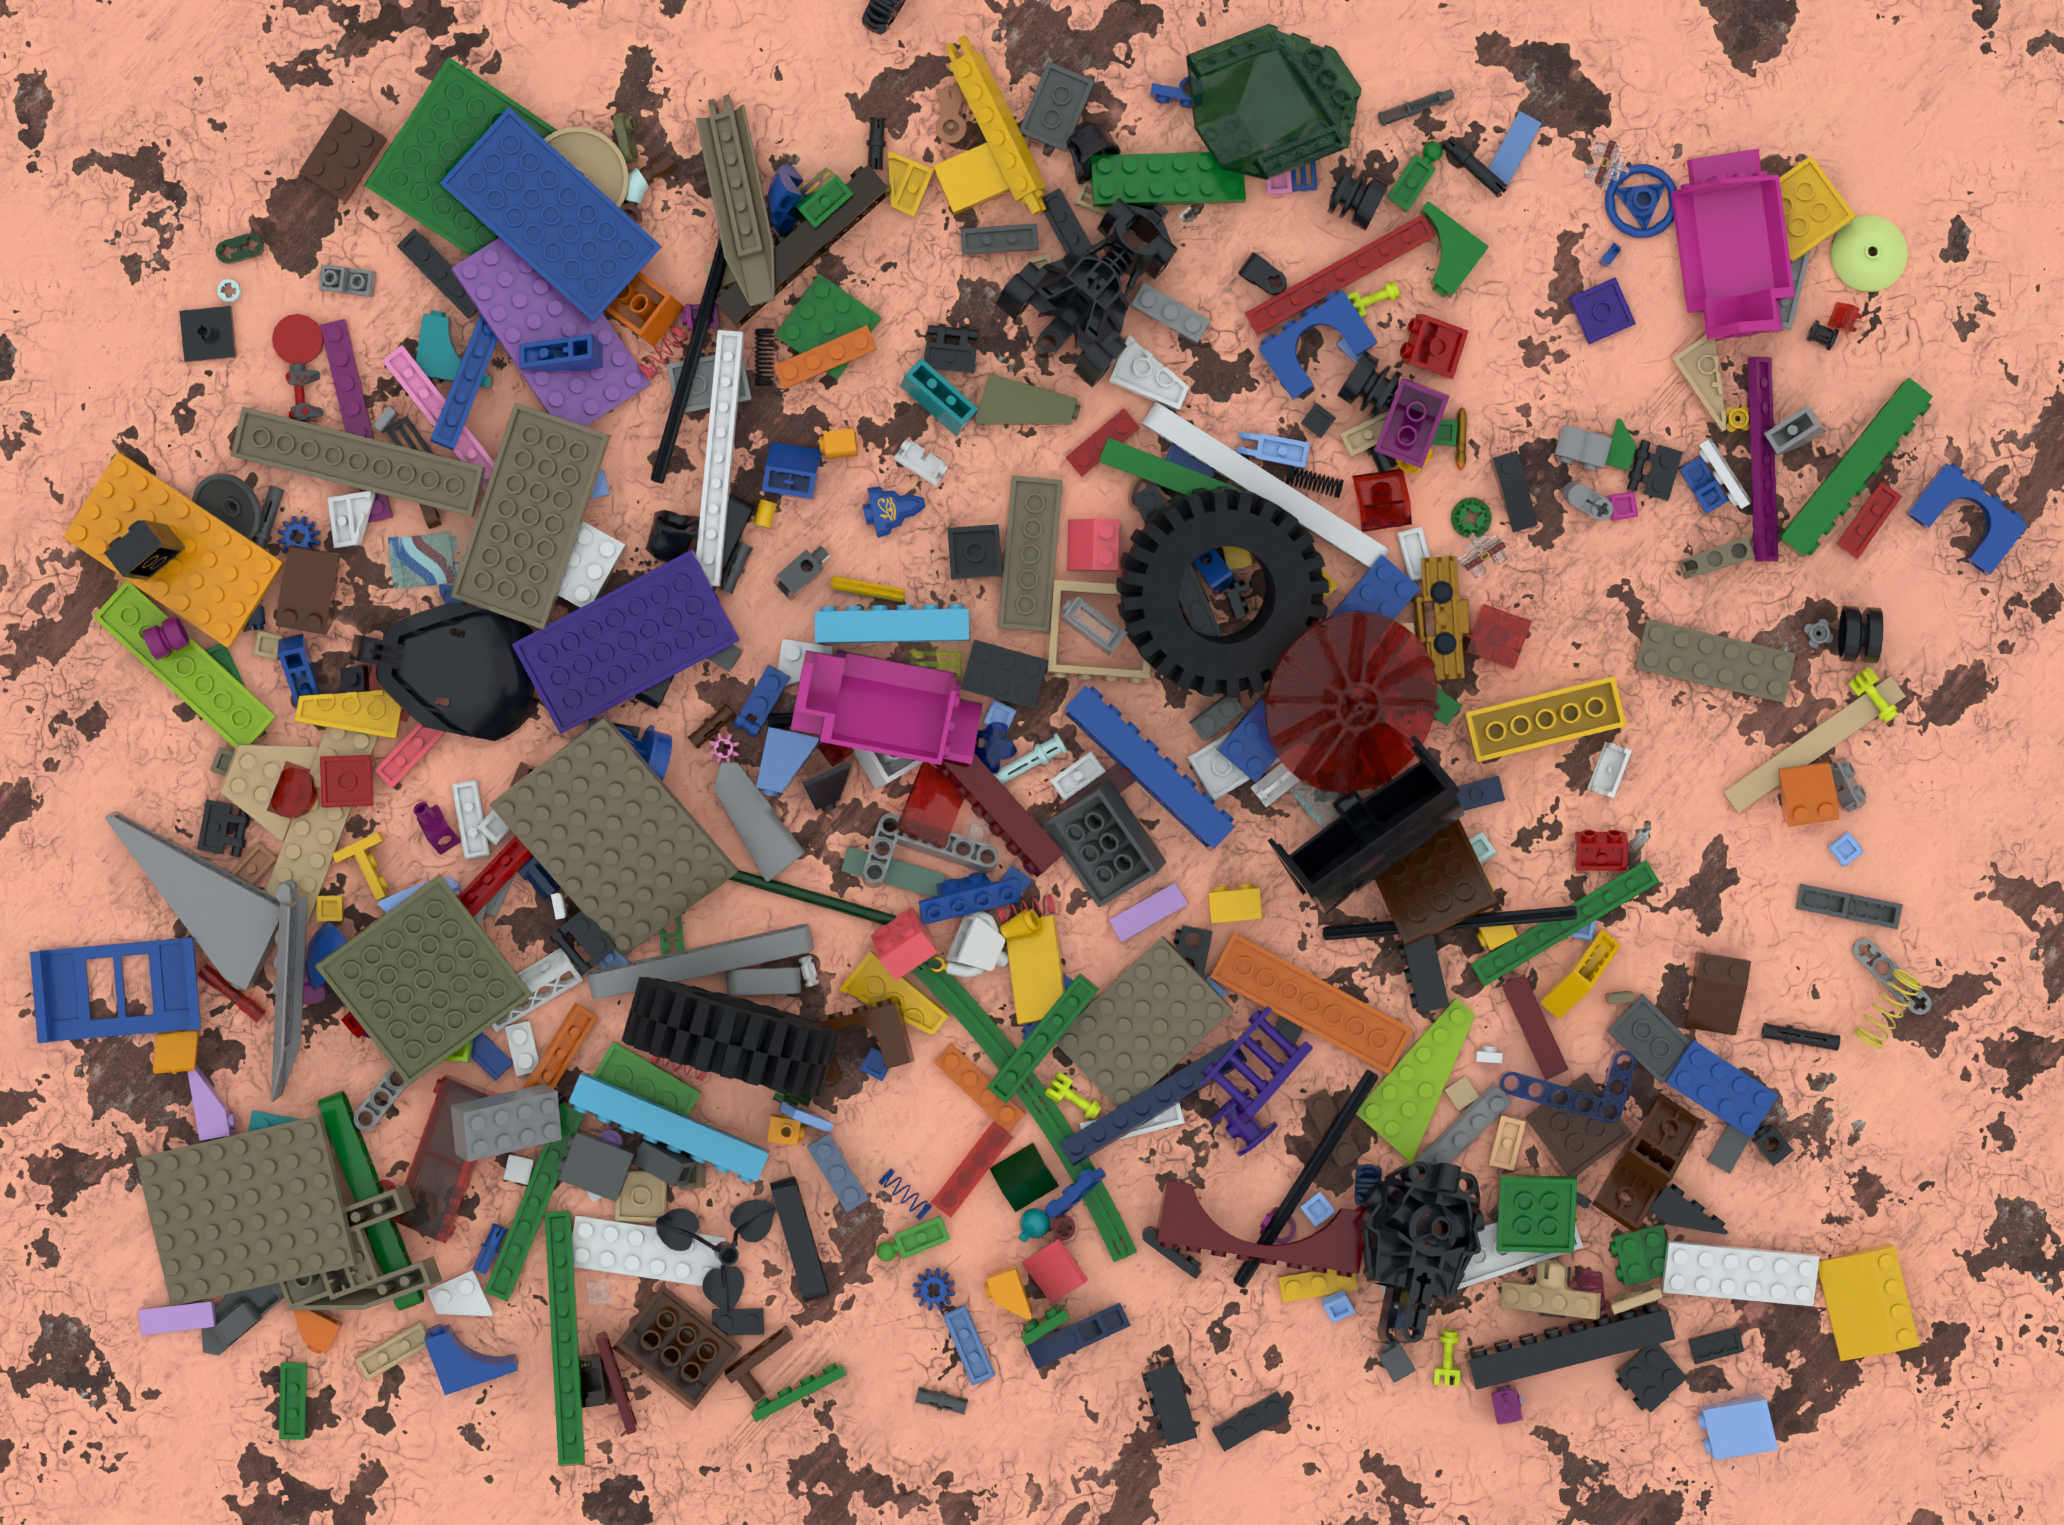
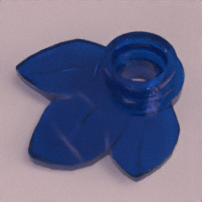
[974,722,1017,773]

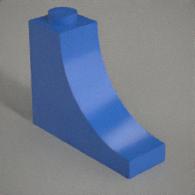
[424,1324,519,1395]

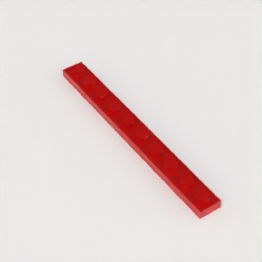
[341,835,532,1038]

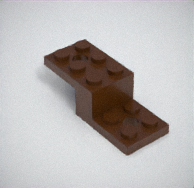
[1592,1093,1703,1233]

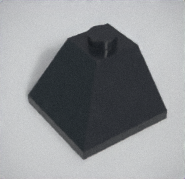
[802,762,854,813]

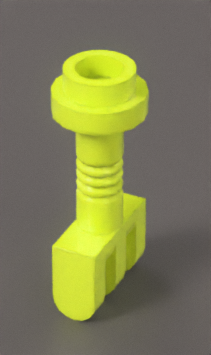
[1347,281,1401,317]
[1849,666,1898,723]
[1045,1072,1102,1120]
[1433,1329,1461,1387]

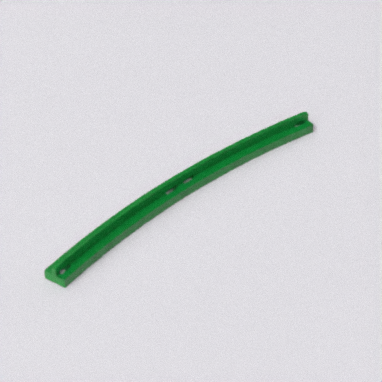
[911,956,1137,1262]

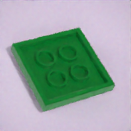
[775,273,882,380]
[1496,1175,1577,1253]

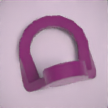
[1260,1207,1296,1243]

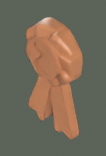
[936,82,966,144]

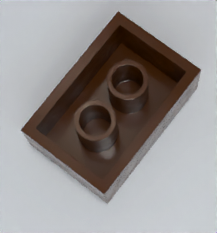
[299,108,388,203]

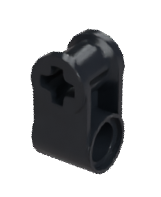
[1238,252,1287,296]

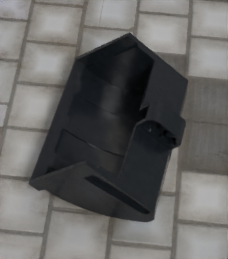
[1267,735,1464,915]

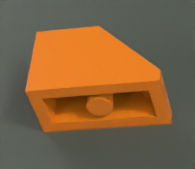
[293,1310,343,1354]

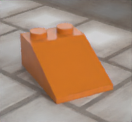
[605,272,685,347]

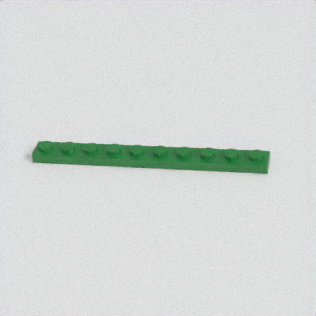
[544,1210,586,1467]

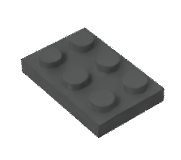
[1019,61,1095,153]
[1606,994,1690,1084]

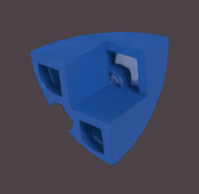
[767,165,804,236]
[305,921,347,991]

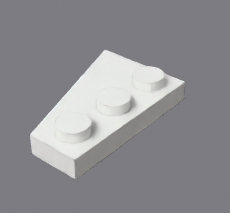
[1109,335,1189,412]

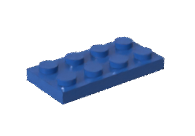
[1665,1040,1779,1138]

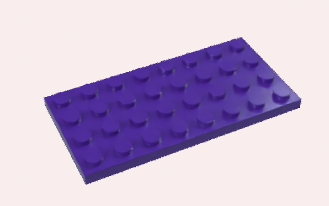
[512,549,741,734]

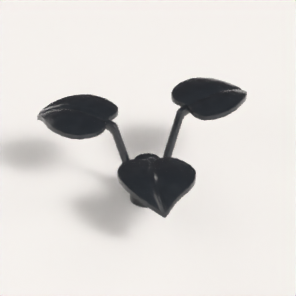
[655,1200,776,1313]

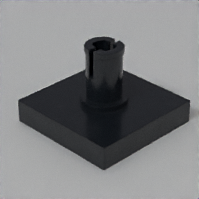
[179,306,237,362]

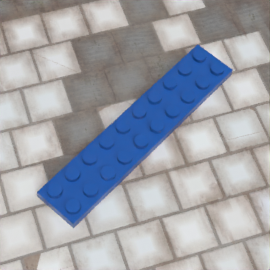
[1216,554,1421,783]

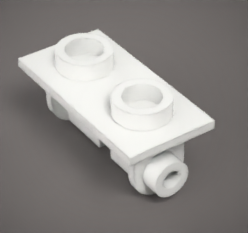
[893,439,948,486]
[1250,756,1306,807]

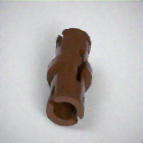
[688,703,736,749]

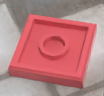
[1021,1238,1088,1304]

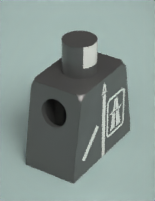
[774,546,830,601]

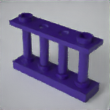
[1199,1006,1313,1124]

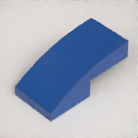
[1678,455,1728,514]

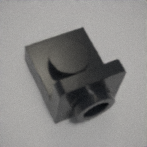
[1225,580,1252,621]

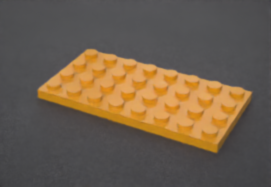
[63,452,285,648]

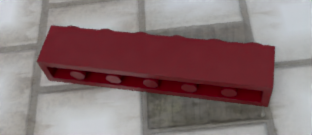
[935,754,1064,878]

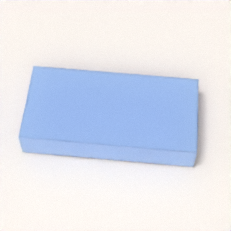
[780,1101,834,1132]

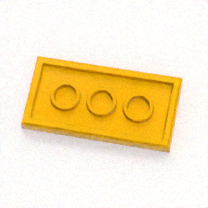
[1006,915,1065,1025]

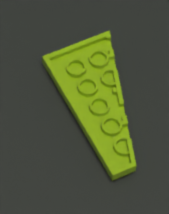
[1356,998,1475,1162]

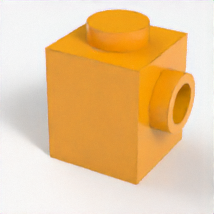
[767,1113,806,1146]

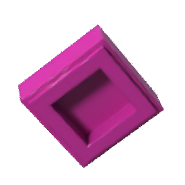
[1608,491,1638,521]

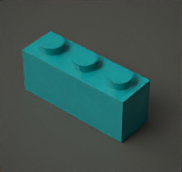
[900,358,978,437]

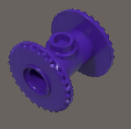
[1210,1088,1278,1156]

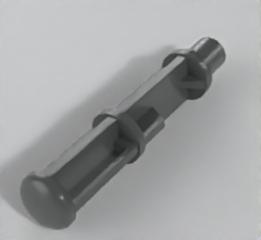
[1378,89,1455,126]

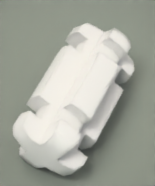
[799,955,819,987]

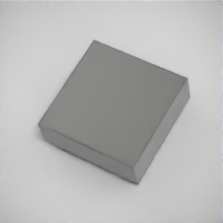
[373,406,399,433]

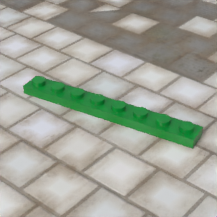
[1470,860,1660,986]
[484,1103,585,1302]

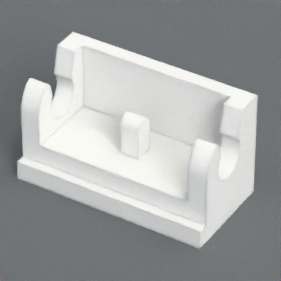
[1587,742,1632,798]

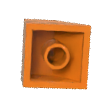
[1778,762,1839,827]

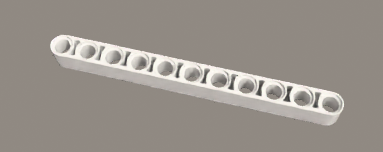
[1142,402,1390,568]

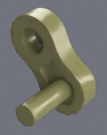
[613,112,638,164]

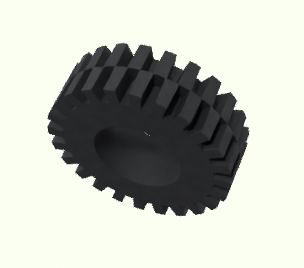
[1116,486,1329,698]
[621,977,839,1096]

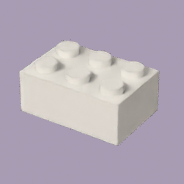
[558,522,628,608]

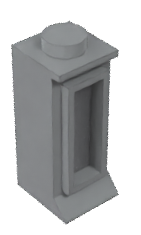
[1061,596,1128,656]

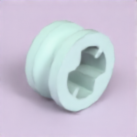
[217,279,241,303]

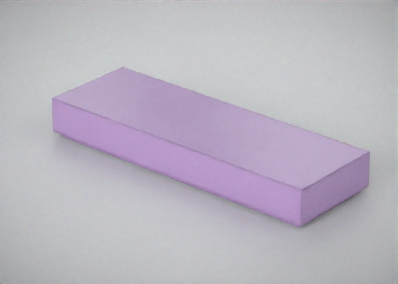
[1109,882,1188,942]
[138,1300,217,1335]

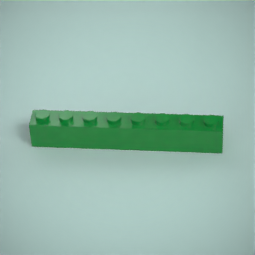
[1778,377,1933,557]

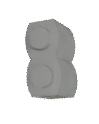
[1554,425,1612,472]

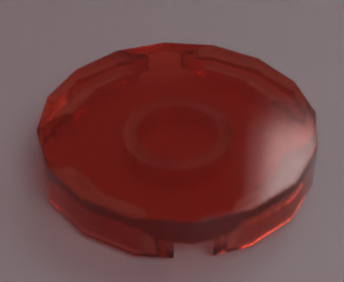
[270,767,317,819]

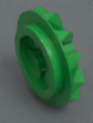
[1451,497,1492,538]

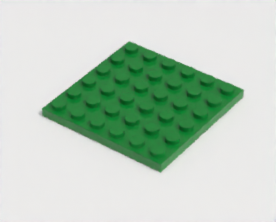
[364,57,558,256]

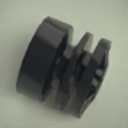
[1327,164,1389,231]
[1337,351,1402,419]

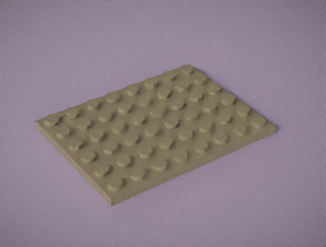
[490,715,738,957]
[136,1114,358,1306]

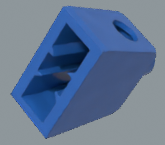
[1192,548,1236,597]

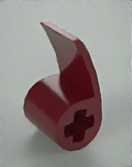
[1053,1215,1078,1264]

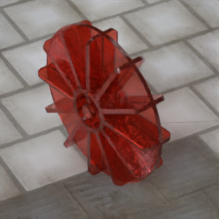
[1262,611,1440,794]

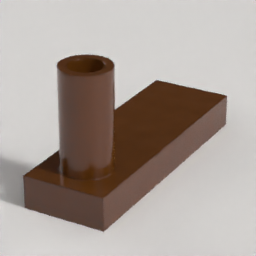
[725,1325,793,1402]

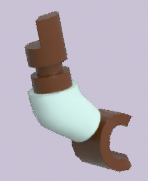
[620,154,677,222]

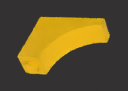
[1540,929,1621,1019]

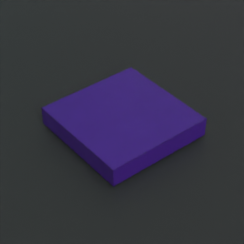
[1568,277,1636,345]

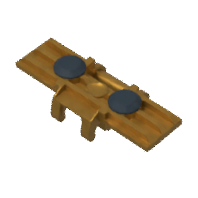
[1411,556,1471,681]

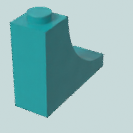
[416,310,494,388]

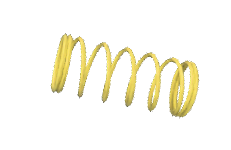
[1854,969,1922,1049]

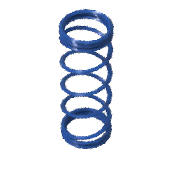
[879,1168,932,1220]

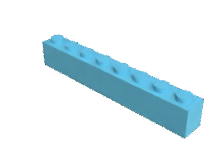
[568,1072,770,1183]

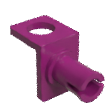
[413,802,461,854]

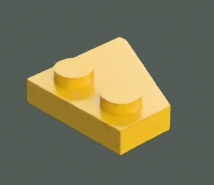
[888,151,934,218]

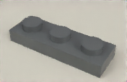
[961,223,1039,255]

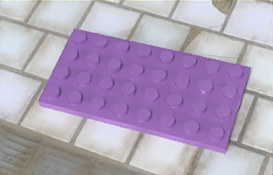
[451,238,650,427]

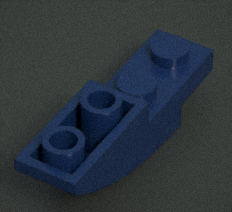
[1026,1303,1131,1369]

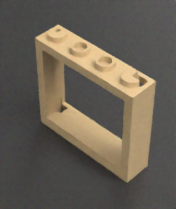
[1048,580,1151,684]

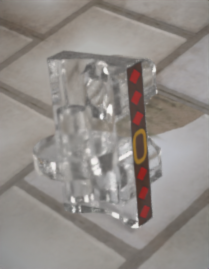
[1584,140,1630,191]
[1457,533,1507,579]

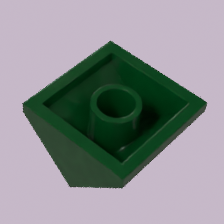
[989,1142,1059,1212]

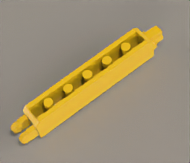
[946,35,1046,215]

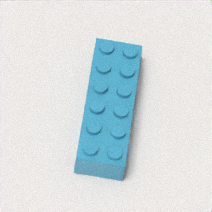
[814,604,970,644]

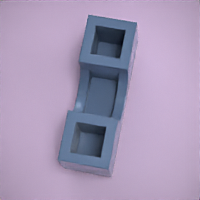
[807,1132,870,1212]

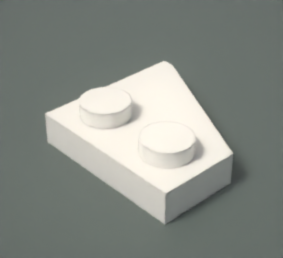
[427,1269,494,1316]

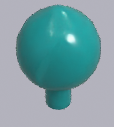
[1018,1208,1050,1242]

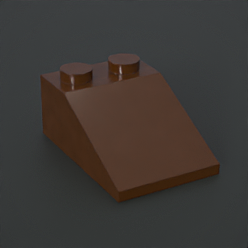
[276,545,340,635]
[1685,952,1751,1035]

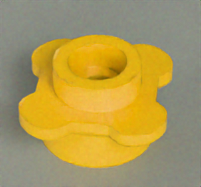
[1725,406,1750,432]

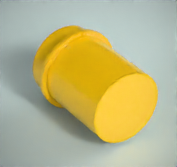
[753,499,777,529]

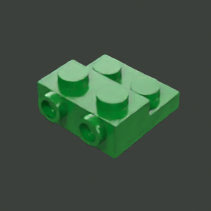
[1609,1224,1667,1286]

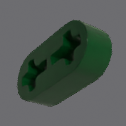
[215,233,265,264]

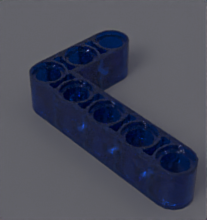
[1498,1050,1636,1124]

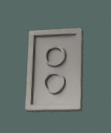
[667,355,752,414]

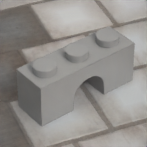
[1131,283,1210,345]

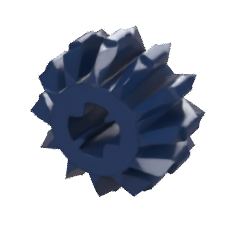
[1354,1164,1382,1207]

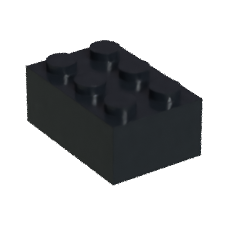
[104,520,185,580]
[961,640,1048,710]
[1142,1358,1198,1446]

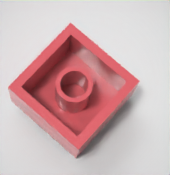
[870,907,938,980]

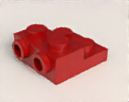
[1400,314,1468,379]

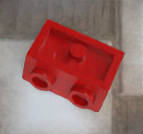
[1575,830,1629,871]

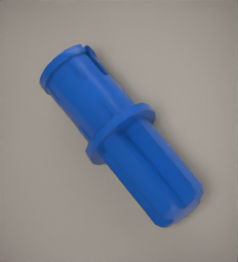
[473,1223,508,1274]

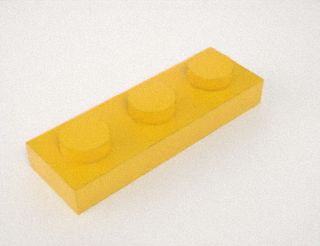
[1278,1269,1358,1303]

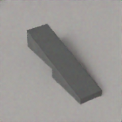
[1795,884,1903,930]

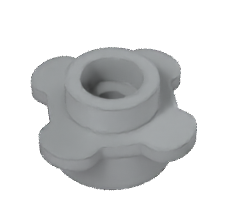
[1804,619,1833,648]

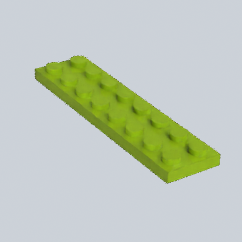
[93,580,277,749]

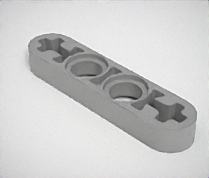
[1851,938,1931,1015]

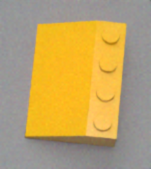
[1818,1243,1920,1361]

